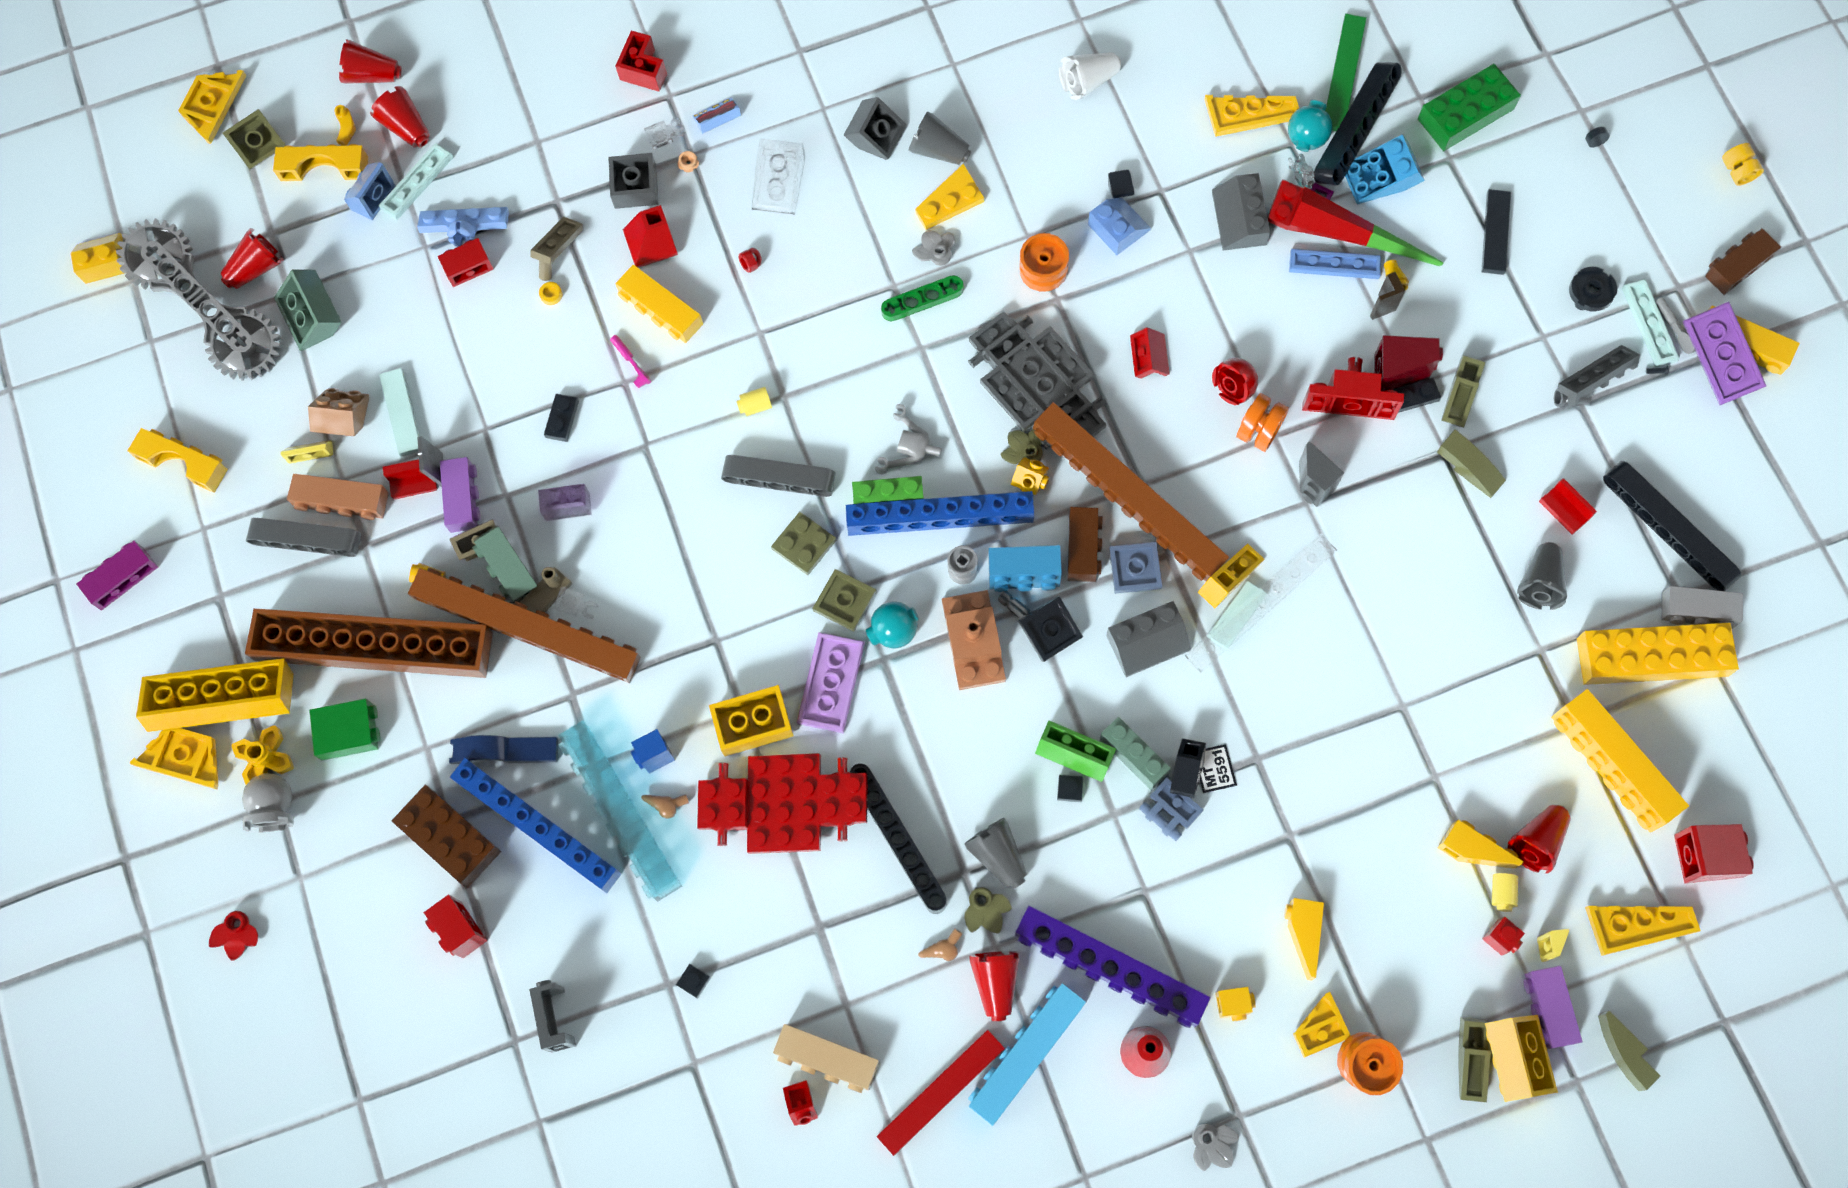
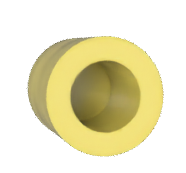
[736,387,772,417]
[1492,873,1519,912]

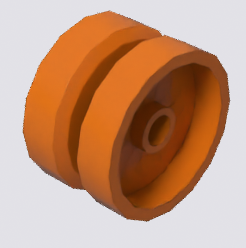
[1019,233,1069,292]
[1236,393,1289,452]
[1337,1032,1403,1095]

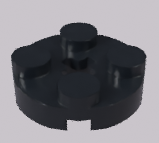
[1569,267,1617,312]

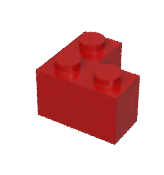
[615,30,667,92]

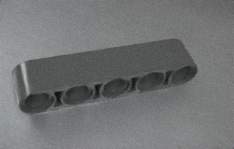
[721,455,836,497]
[246,518,362,557]

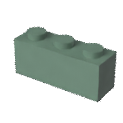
[472,525,537,601]
[1100,717,1171,791]

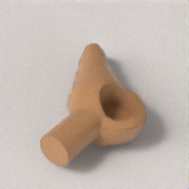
[641,794,689,819]
[918,928,963,961]

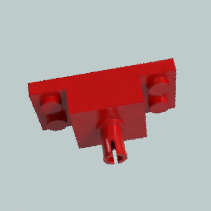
[1302,357,1404,420]

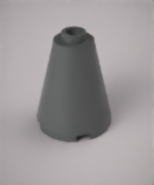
[908,112,972,165]
[1517,542,1567,610]
[964,818,1027,889]

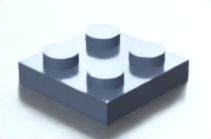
[1109,542,1162,594]

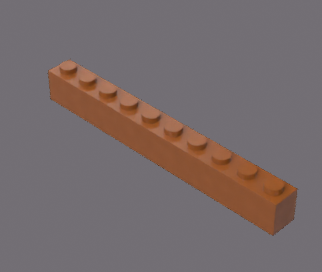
[1033,402,1229,582]
[408,568,641,684]

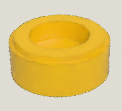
[539,282,563,305]

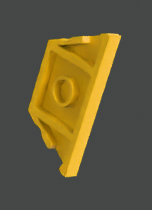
[178,70,247,144]
[130,728,219,790]

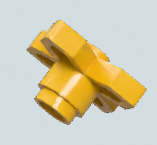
[231,725,294,785]

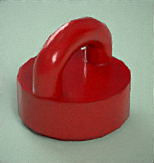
[738,248,762,273]

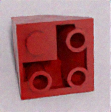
[622,205,678,268]

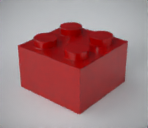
[423,894,488,958]

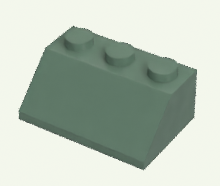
[274,269,342,351]

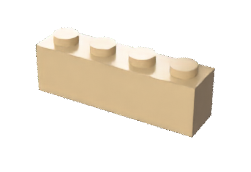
[773,1024,880,1093]

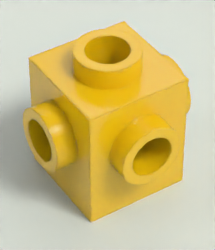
[1010,457,1050,496]

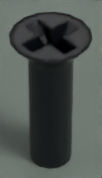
[1646,365,1669,375]

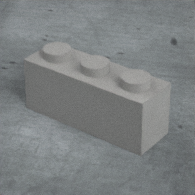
[1661,586,1743,629]

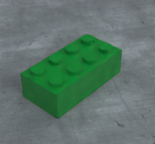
[1417,63,1521,152]

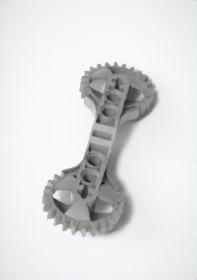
[116,218,282,381]

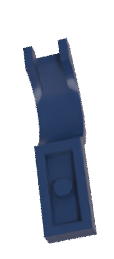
[449,735,559,764]

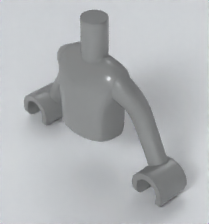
[875,404,942,474]

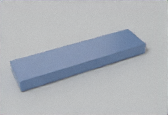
[1289,249,1381,279]

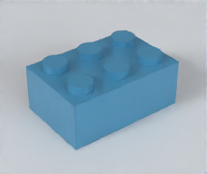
[988,545,1062,592]

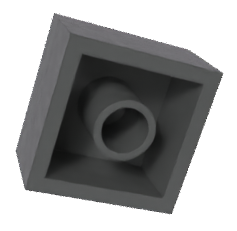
[608,153,659,209]

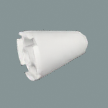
[1059,52,1121,100]

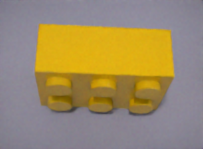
[709,685,794,757]
[1485,1015,1558,1102]

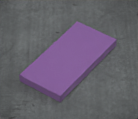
[1682,302,1766,406]

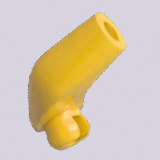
[334,105,356,146]

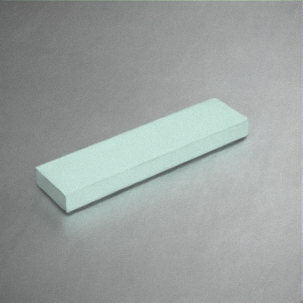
[379,143,454,220]
[1622,279,1680,367]
[379,368,419,457]

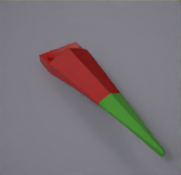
[1267,180,1444,266]

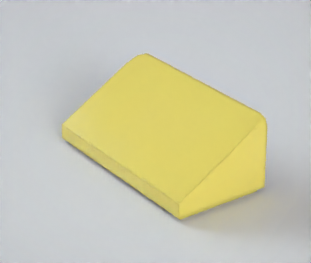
[280,440,333,464]
[1537,929,1569,962]

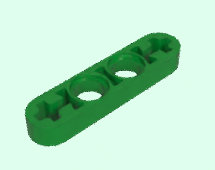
[881,275,964,322]

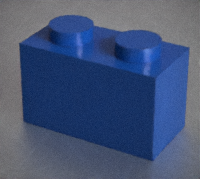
[630,729,675,774]

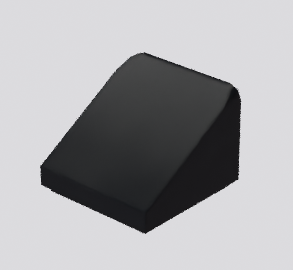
[1108,170,1134,198]

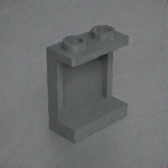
[529,980,576,1053]

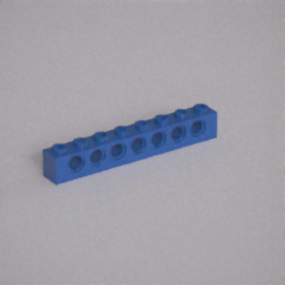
[845,491,1034,536]
[450,758,621,894]

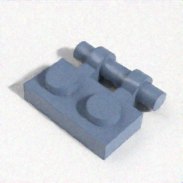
[1139,777,1204,841]

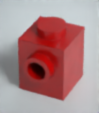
[1482,916,1525,956]

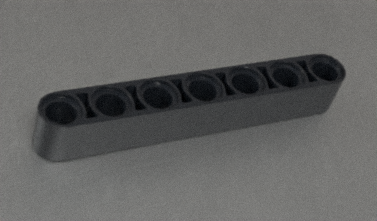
[1314,62,1402,185]
[1603,461,1742,591]
[850,763,947,914]

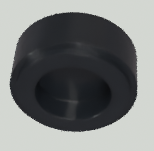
[1585,127,1610,148]

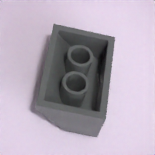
[1212,173,1270,251]
[1106,601,1191,677]

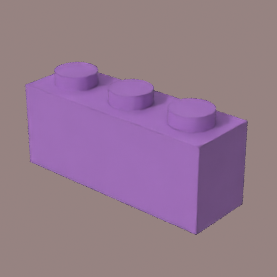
[440,457,481,533]
[1523,966,1583,1050]

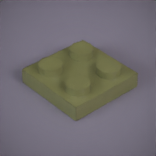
[771,511,837,575]
[812,569,877,632]

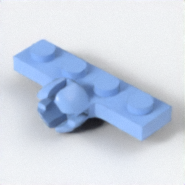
[417,207,509,247]

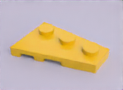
[915,163,984,230]

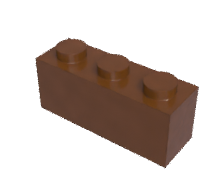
[1705,228,1781,295]
[1067,507,1103,582]

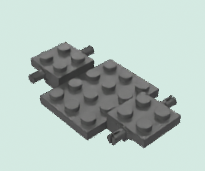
[968,311,1107,450]

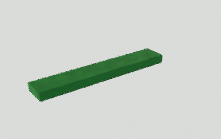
[1325,13,1367,131]

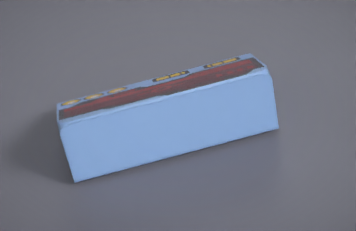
[693,98,741,134]

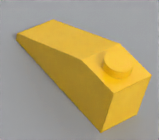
[1198,543,1265,608]
[1284,898,1324,981]

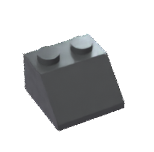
[844,97,907,160]
[1299,441,1344,507]

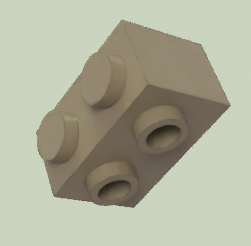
[449,519,496,562]

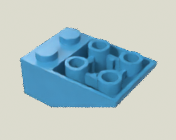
[1345,134,1425,205]

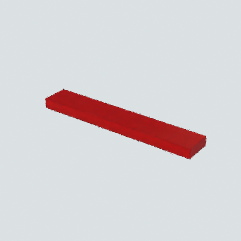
[876,1030,1005,1156]

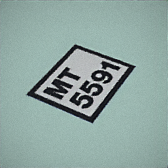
[1200,744,1237,793]

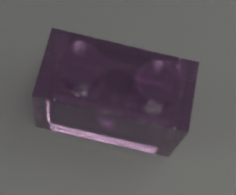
[538,484,592,521]

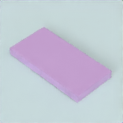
[797,632,865,734]

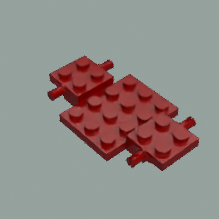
[697,753,867,854]

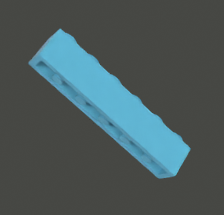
[968,983,1086,1126]

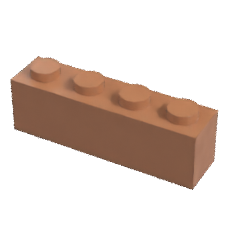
[287,474,389,520]

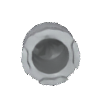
[242,773,294,833]

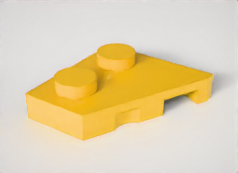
[1293,992,1351,1058]

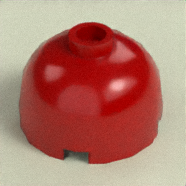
[1212,358,1259,405]

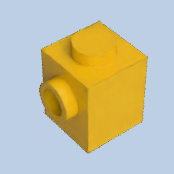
[1215,987,1256,1021]

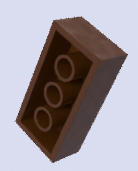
[391,784,502,888]

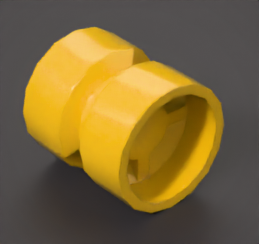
[1722,143,1764,186]

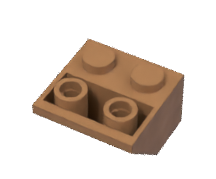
[308,388,369,436]

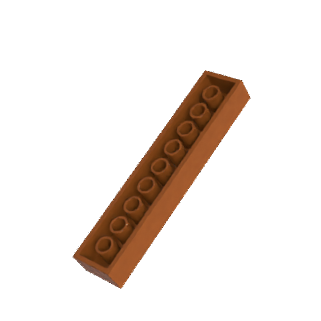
[245,608,493,678]

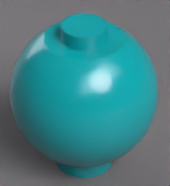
[1288,100,1333,152]
[866,601,919,649]

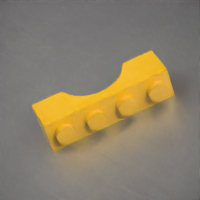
[273,144,368,181]
[127,428,228,493]

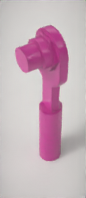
[610,335,652,388]

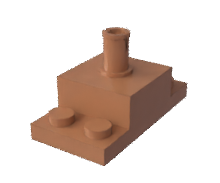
[942,590,1006,690]

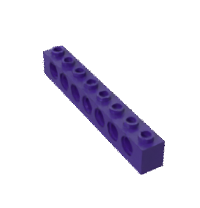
[1015,905,1211,1028]

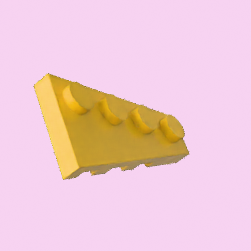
[1204,95,1299,137]
[1585,906,1701,956]

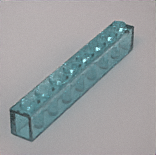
[558,720,683,902]

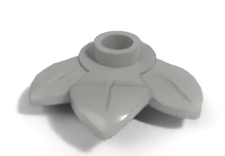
[912,230,955,266]
[1192,1124,1239,1171]

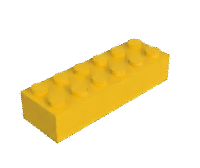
[1576,623,1739,685]
[136,658,294,732]
[1551,688,1689,833]

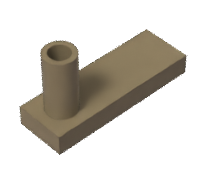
[530,216,583,281]
[519,567,572,613]

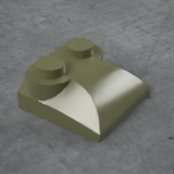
[222,109,286,170]

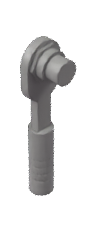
[1655,297,1695,354]

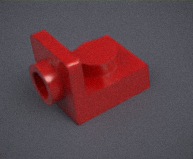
[783,1080,818,1126]

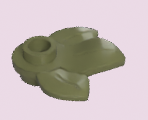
[1000,429,1043,464]
[964,887,1012,934]

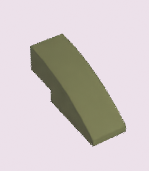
[1441,355,1486,428]
[1437,429,1506,498]
[1598,1011,1661,1091]
[1458,1017,1491,1103]

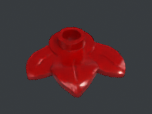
[209,911,258,961]

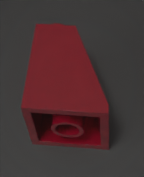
[1374,335,1443,391]

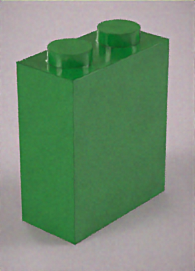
[309,698,381,761]

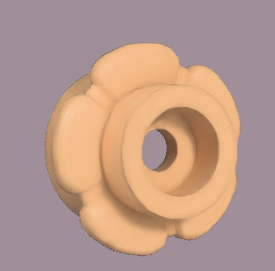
[677,151,699,173]

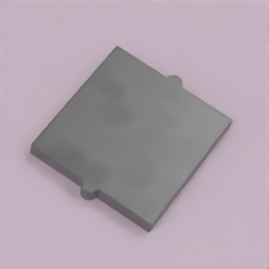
[417,436,443,487]

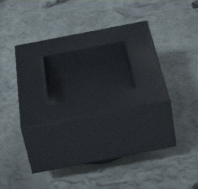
[1057,775,1083,802]
[676,963,711,999]

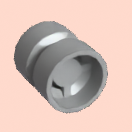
[947,545,978,585]

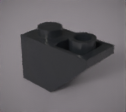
[1170,738,1206,798]

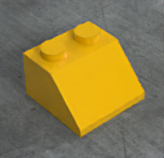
[71,233,125,284]

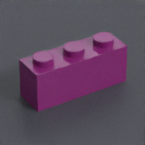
[76,540,158,611]

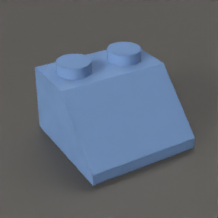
[344,162,396,221]
[1088,198,1151,255]

